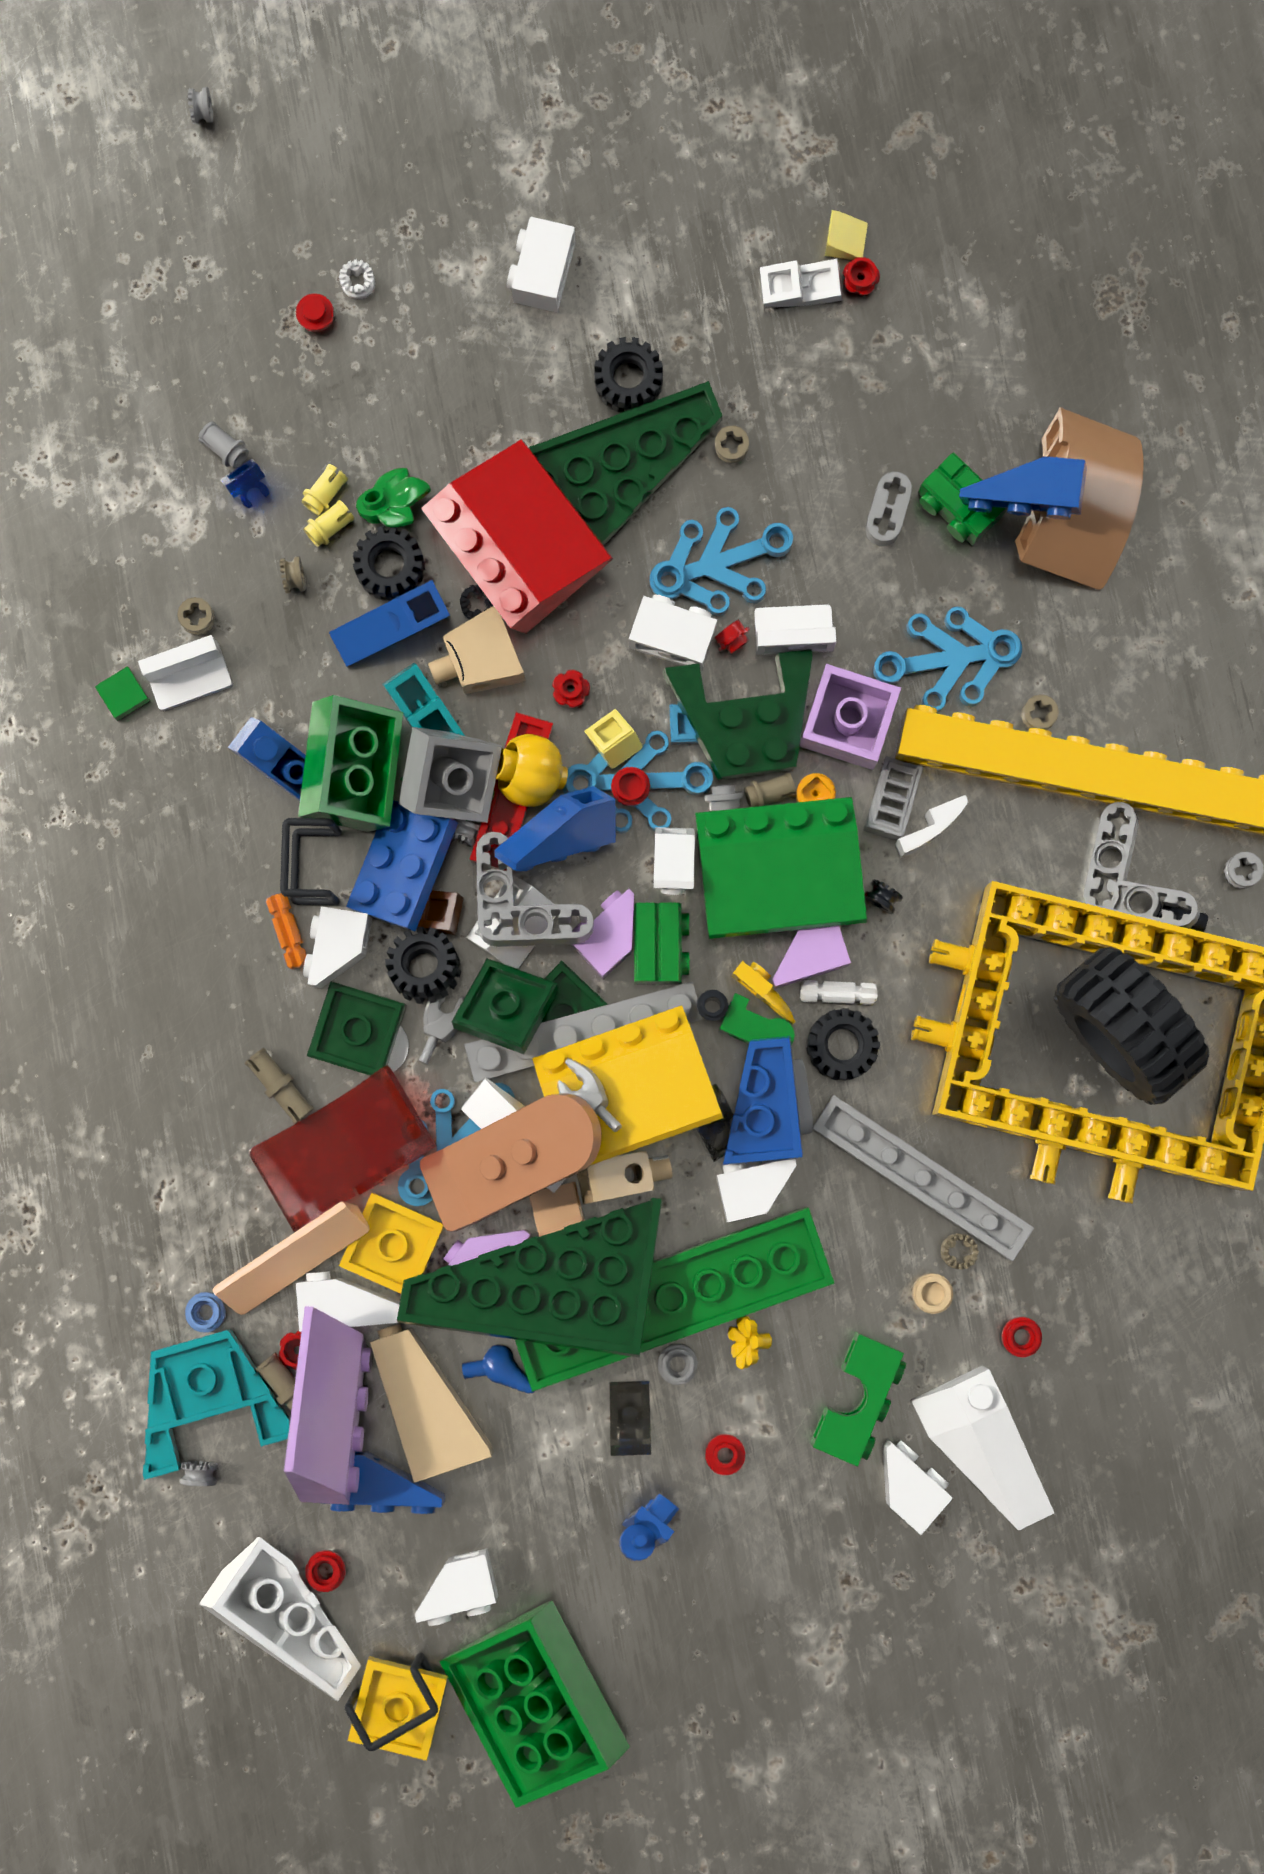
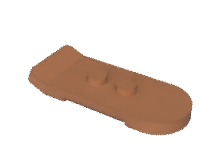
[420,1093,601,1232]

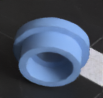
[185,1292,226,1333]

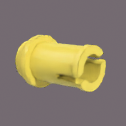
[301,464,348,515]
[303,500,355,547]

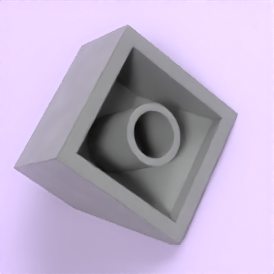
[398,727,502,823]

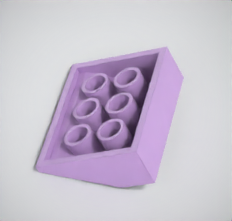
[284,1306,373,1505]

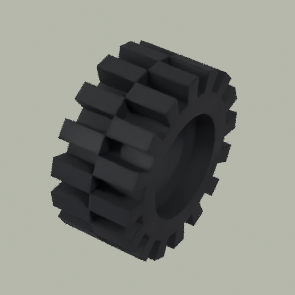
[594,337,663,412]
[353,526,425,601]
[385,927,461,1004]
[807,1008,880,1081]

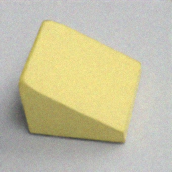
[825,210,868,260]
[584,709,642,769]

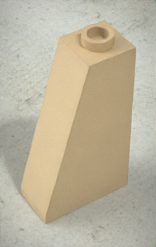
[370,1323,494,1483]

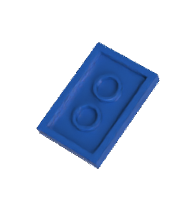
[346,800,459,932]

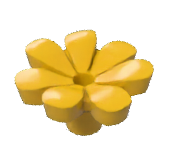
[728,1316,772,1369]

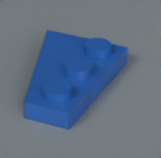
[723,1036,803,1165]

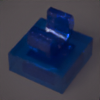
[220,459,269,508]

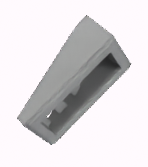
[863,756,923,841]

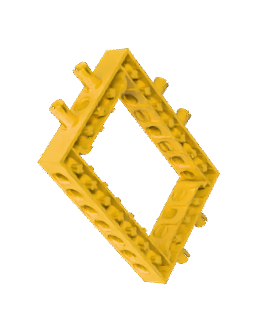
[911,881,1264,1204]

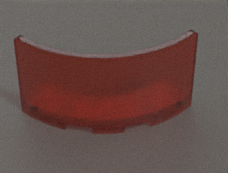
[249,1065,436,1233]

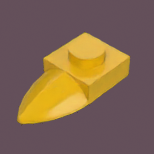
[731,961,795,1025]

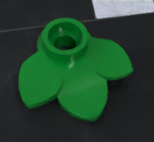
[356,468,431,527]

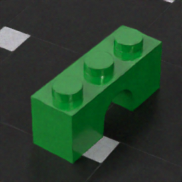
[810,1332,907,1467]

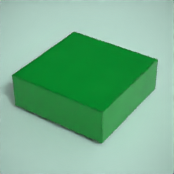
[95,666,150,721]

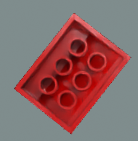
[421,439,613,634]

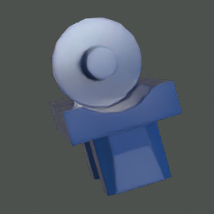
[619,1494,679,1561]

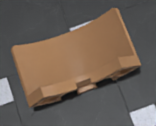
[1015,407,1144,590]

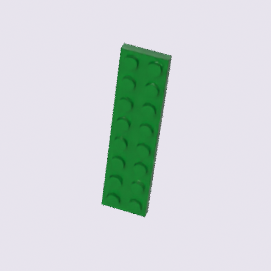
[515,1207,835,1392]

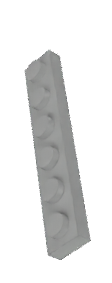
[464,981,703,1082]
[813,1095,1034,1261]

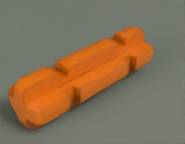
[266,893,307,969]

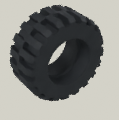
[1054,947,1209,1105]

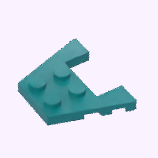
[143,1329,290,1480]

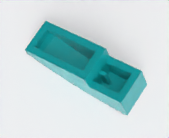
[382,663,465,736]

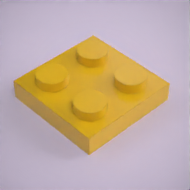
[339,1192,444,1294]
[347,1656,448,1761]

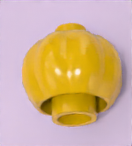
[496,734,568,807]

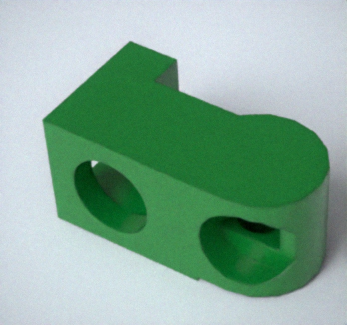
[718,993,795,1045]

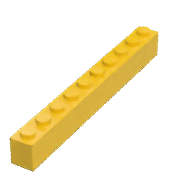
[895,705,1264,835]

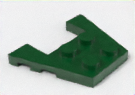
[663,649,813,780]

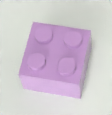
[799,664,901,770]

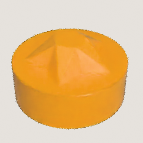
[796,773,836,802]

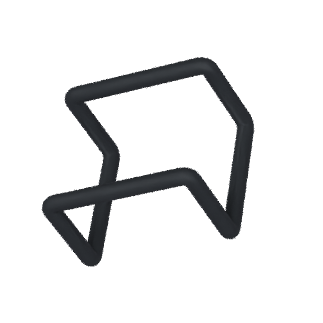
[280,818,342,906]
[345,1653,444,1751]

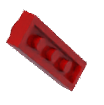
[470,712,554,871]

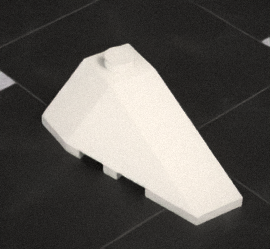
[911,1366,1054,1531]
[199,1537,361,1701]

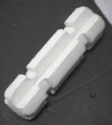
[800,980,878,1005]

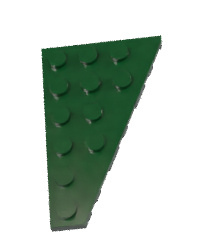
[529,381,723,546]
[397,1198,662,1358]

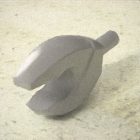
[419,986,464,1065]
[557,1059,622,1132]

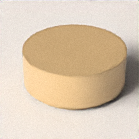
[912,1273,953,1314]

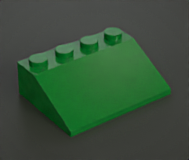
[695,797,867,939]
[439,1601,630,1808]

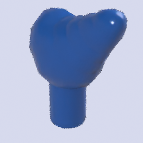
[462,1345,535,1394]

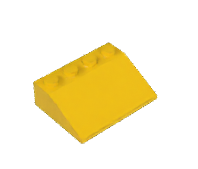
[532,1005,723,1165]

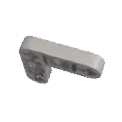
[1084,802,1200,928]
[476,832,594,947]

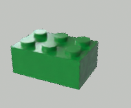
[298,695,403,832]

